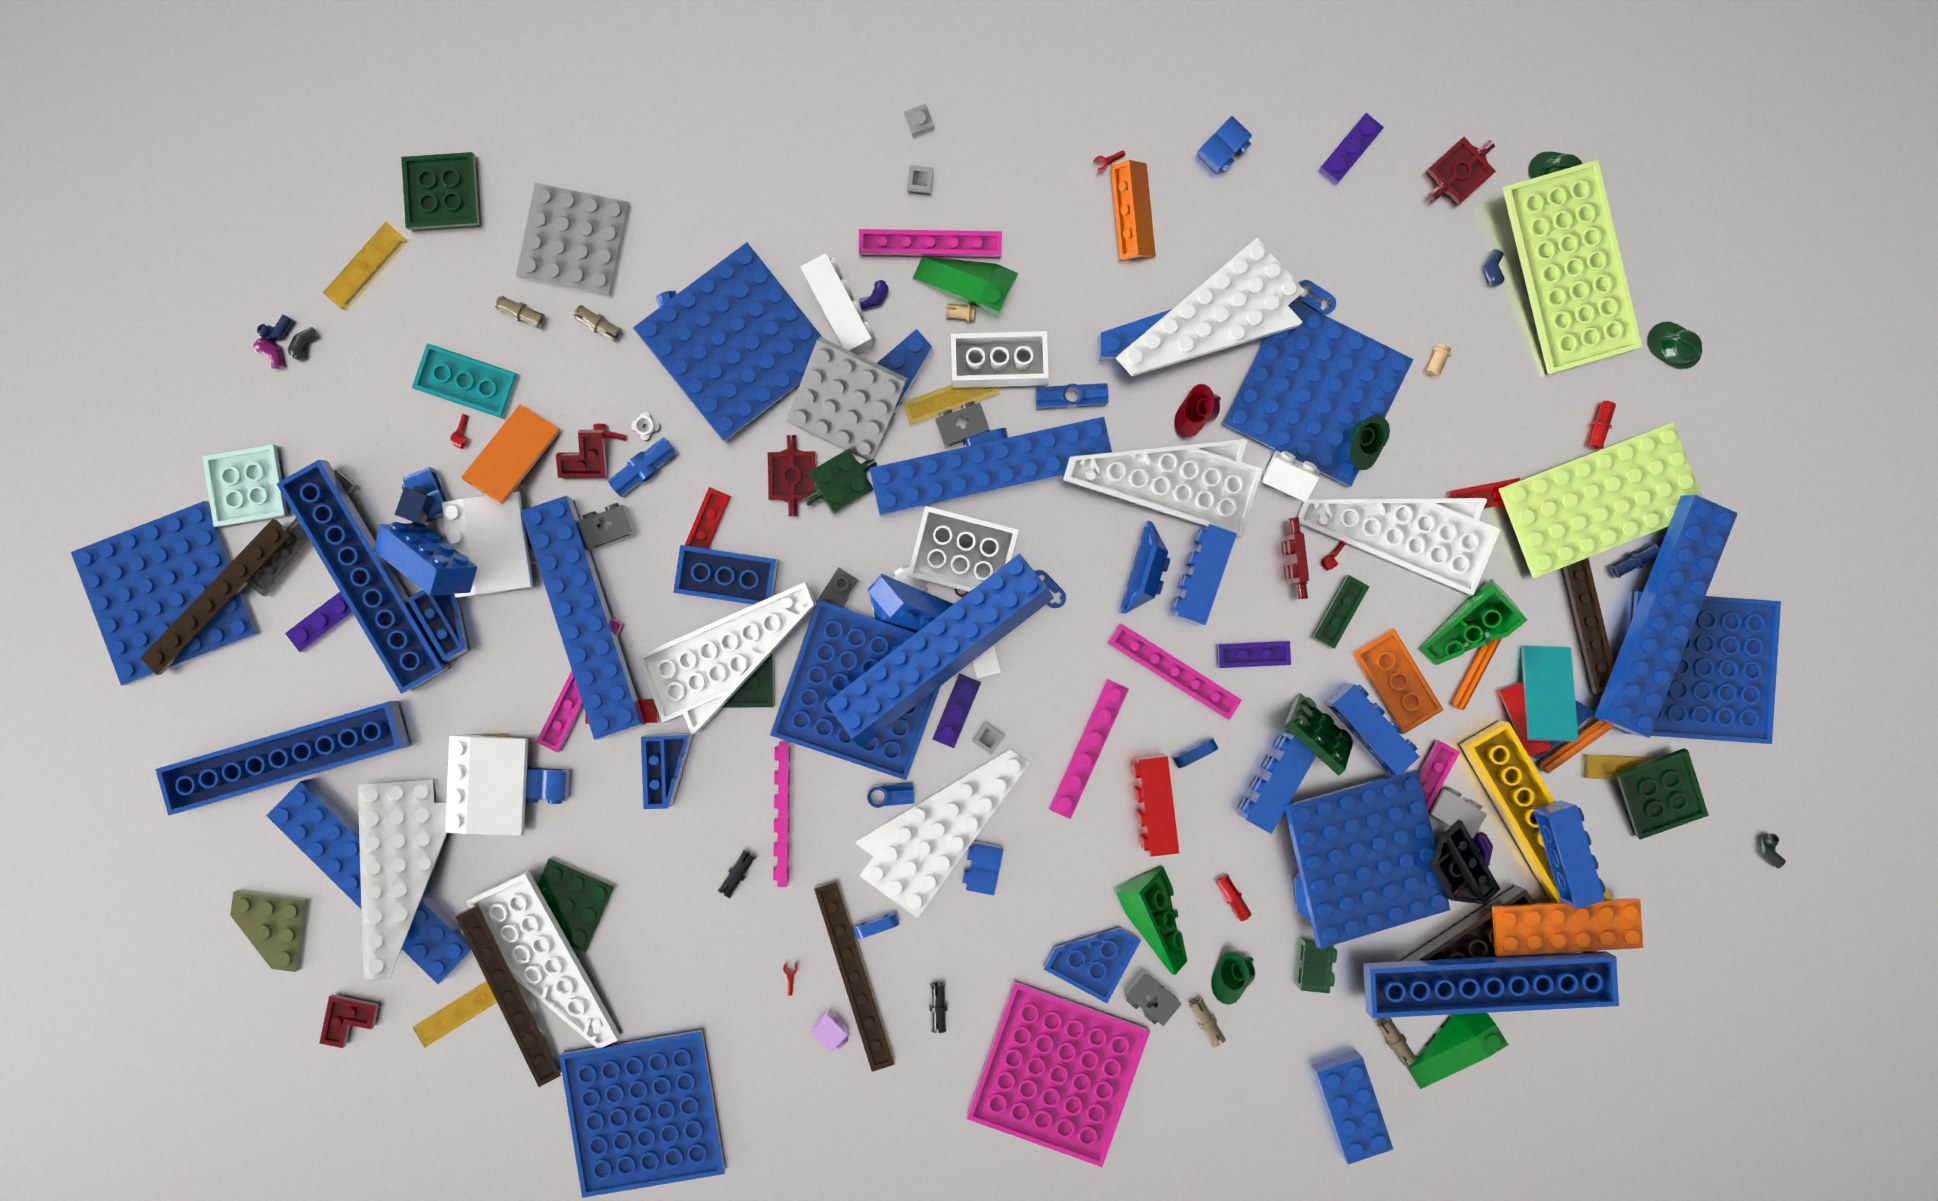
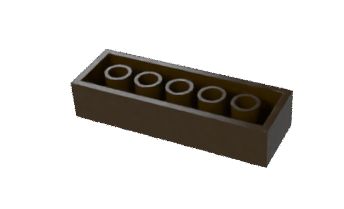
[1402,885,1535,961]

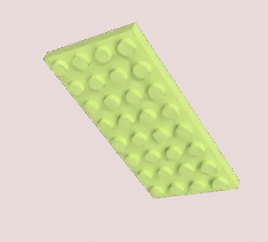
[1502,160,1642,374]
[1499,422,1702,578]

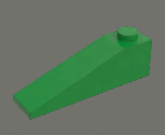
[913,256,1018,317]
[1420,578,1527,665]
[1117,867,1187,975]
[1407,1013,1509,1089]

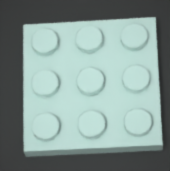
[202,445,288,527]

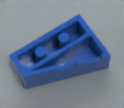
[1099,309,1172,361]
[877,329,933,415]
[407,590,469,663]
[641,733,693,809]

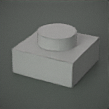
[904,104,934,136]
[907,165,933,194]
[972,721,1005,755]

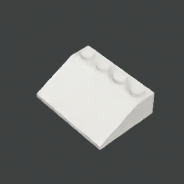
[442,492,533,598]
[907,506,1019,592]
[445,734,528,835]

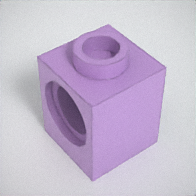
[811,1010,849,1052]

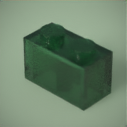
[1297,938,1337,993]

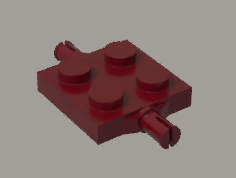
[1427,137,1496,205]
[767,435,816,517]
[1283,517,1309,599]

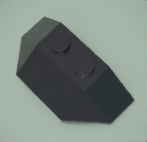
[1428,819,1500,905]

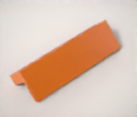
[1111,160,1156,260]

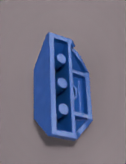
[1118,521,1171,614]
[868,573,953,632]

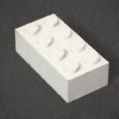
[800,253,875,354]
[951,331,1049,388]

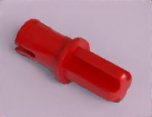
[1588,401,1616,449]
[1215,874,1251,922]

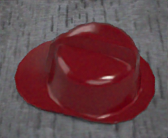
[1174,384,1221,437]

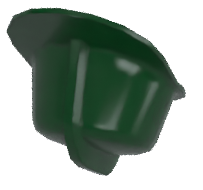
[1528,151,1582,179]
[1648,321,1703,369]
[1349,415,1390,470]
[1211,951,1255,1005]

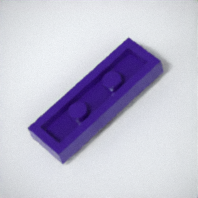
[1319,113,1384,184]
[285,592,353,652]
[1217,641,1291,668]
[932,673,981,748]

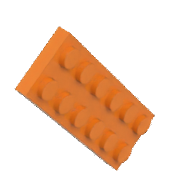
[1492,898,1643,956]

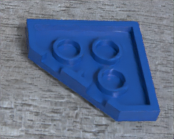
[1044,927,1141,1003]

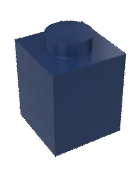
[394,485,434,524]

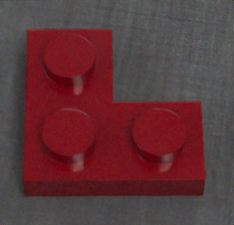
[556,430,607,478]
[319,994,379,1048]

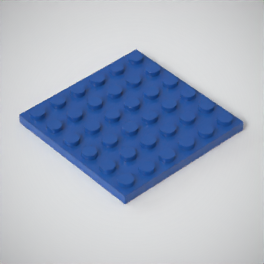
[633,242,823,442]
[1222,300,1414,487]
[71,501,258,686]
[1625,591,1781,744]
[770,598,940,780]
[1284,769,1450,949]
[559,1030,725,1198]

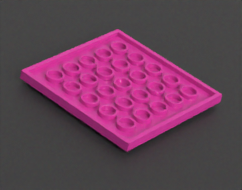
[967,981,1150,1167]

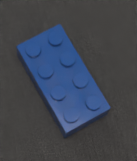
[374,522,477,596]
[1171,524,1237,625]
[673,545,778,605]
[1324,683,1420,776]
[1238,733,1316,834]
[1533,800,1606,909]
[1312,1050,1393,1165]

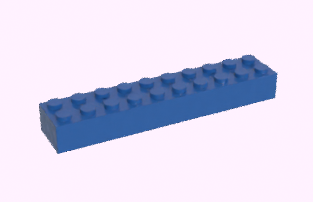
[869,417,1112,517]
[276,460,450,694]
[521,495,645,740]
[1594,495,1738,738]
[826,553,1054,747]
[155,701,410,816]
[266,779,472,984]
[1363,951,1619,1018]

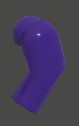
[859,280,889,310]
[1473,832,1493,866]

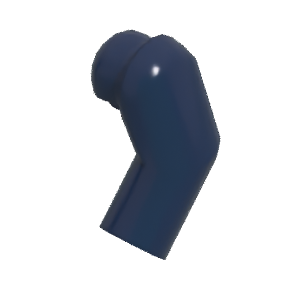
[1483,249,1505,286]
[257,314,293,340]

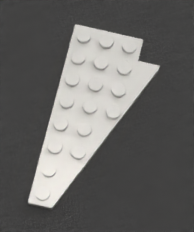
[1116,238,1305,376]
[1063,439,1263,537]
[1298,498,1501,595]
[637,582,817,735]
[855,749,1029,918]
[358,780,448,981]
[460,871,621,1048]

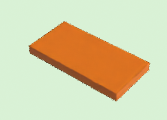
[462,404,560,505]
[1352,628,1444,735]

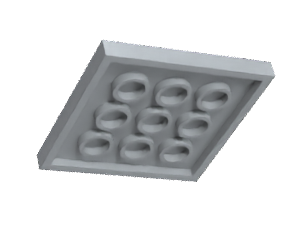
[516,183,630,296]
[786,337,908,460]

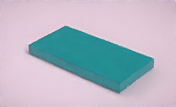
[412,343,519,419]
[1521,646,1579,742]

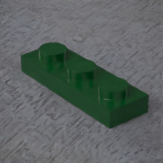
[1312,575,1370,649]

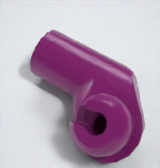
[253,338,284,369]

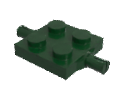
[803,449,877,514]

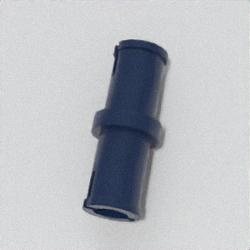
[1610,542,1660,578]

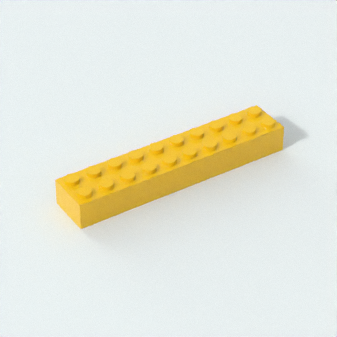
[1460,720,1612,952]

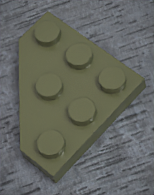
[230,890,308,972]

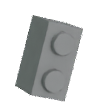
[1428,787,1487,839]

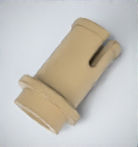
[946,303,976,322]
[1426,344,1452,376]

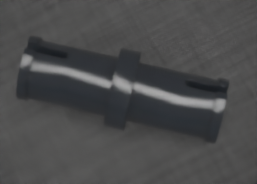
[718,849,756,898]
[929,982,948,1033]

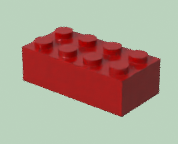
[1131,753,1179,857]

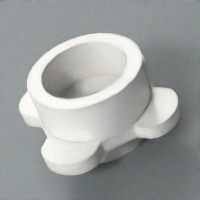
[631,412,659,440]

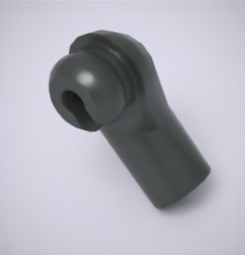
[288,327,318,360]
[1761,833,1786,869]

